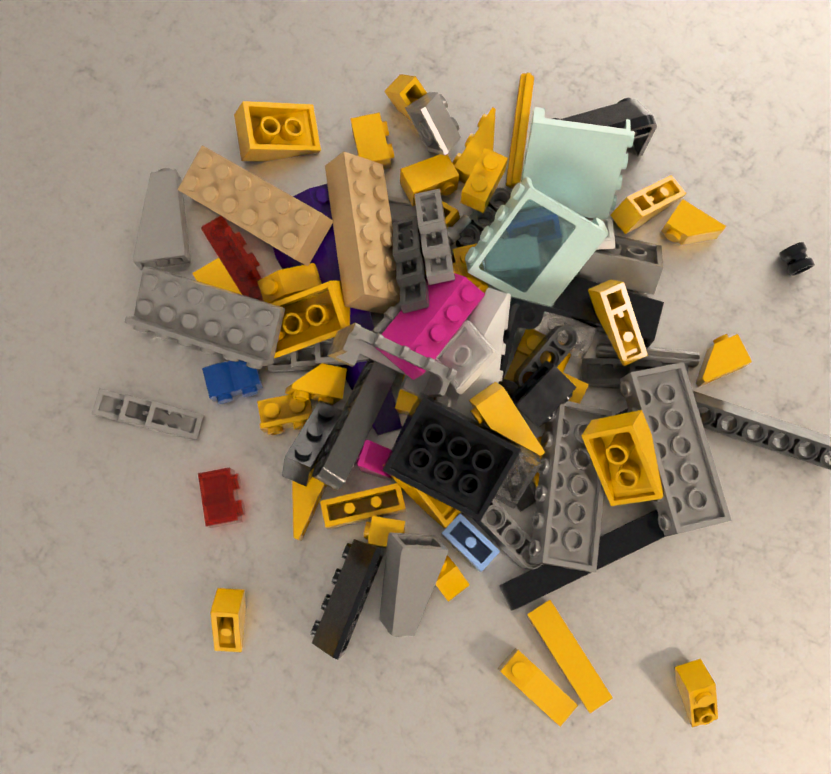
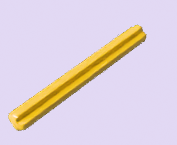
[505,72,534,189]

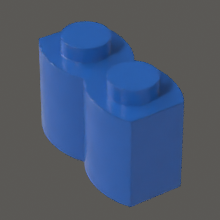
[202,360,263,404]

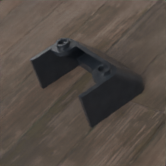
[553,98,657,156]
[499,296,572,411]

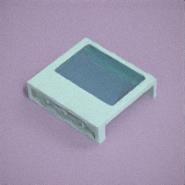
[465,176,609,314]

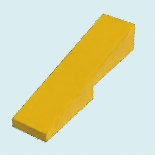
[527,600,613,714]

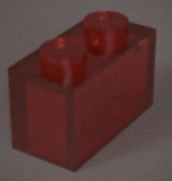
[198,467,245,528]

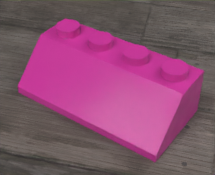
[375,273,485,380]

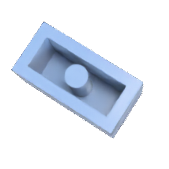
[441,513,500,572]

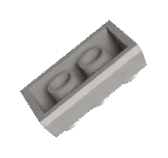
[578,235,663,295]

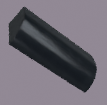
[550,276,664,348]

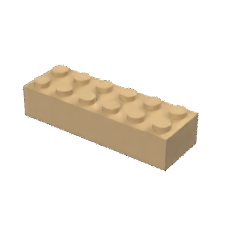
[177,145,333,266]
[325,152,400,314]

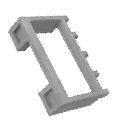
[327,323,457,398]

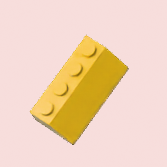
[270,281,350,359]

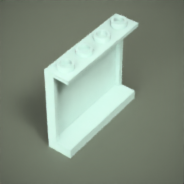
[521,107,635,219]

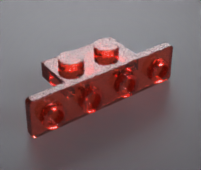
[201,216,264,302]

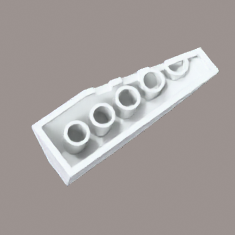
[436,288,511,429]

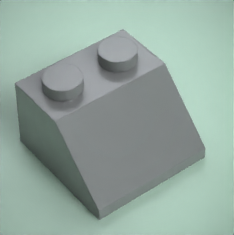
[405,92,461,155]

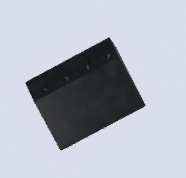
[382,392,521,521]
[310,539,385,660]

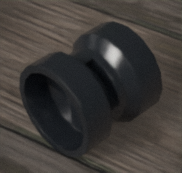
[779,242,815,276]

